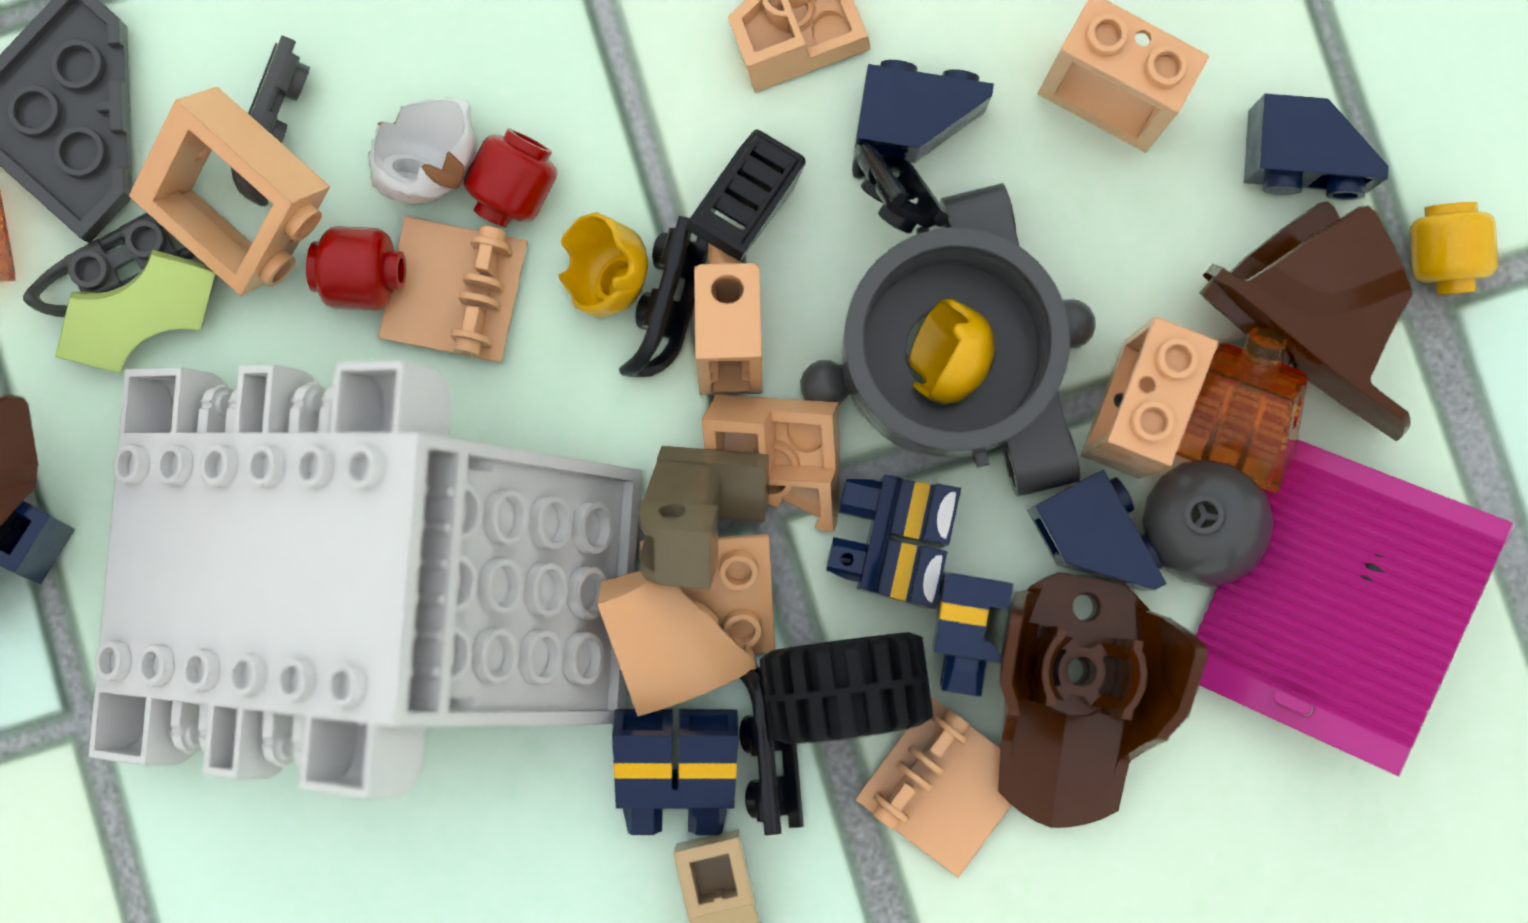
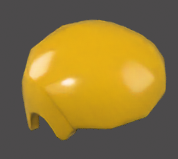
[558,212,648,318]
[909,298,996,405]

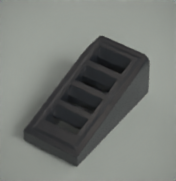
[685,129,806,261]

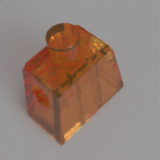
[1176,327,1308,494]

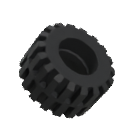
[759,632,934,744]

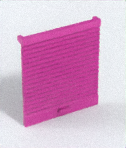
[1195,435,1514,777]

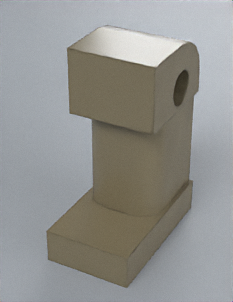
[639,446,769,590]

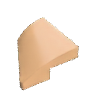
[728,0,870,93]

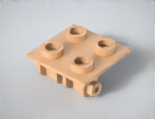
[378,216,528,363]
[639,534,775,654]
[855,696,1011,878]

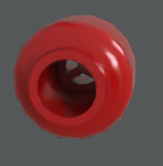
[463,128,558,228]
[306,226,406,311]

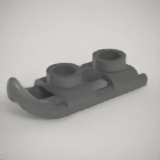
[231,35,310,207]
[23,212,195,317]

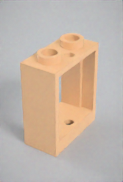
[1037,0,1210,153]
[129,87,331,296]
[1080,316,1219,479]

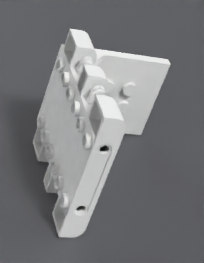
[88,360,642,800]

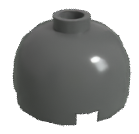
[1142,458,1274,587]

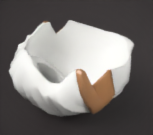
[368,98,477,204]

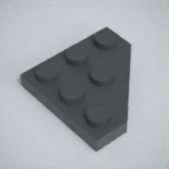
[0,0,132,243]

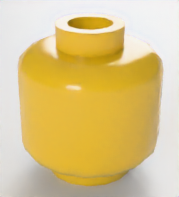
[1409,202,1499,295]

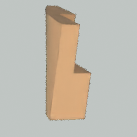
[701,394,840,532]
[597,571,757,716]

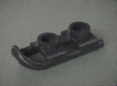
[852,141,948,233]
[619,216,708,377]
[739,666,804,835]

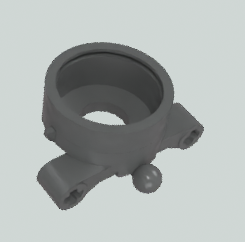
[800,183,1096,497]

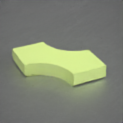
[55,250,215,373]

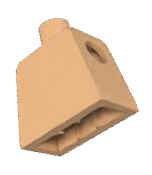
[694,243,762,395]

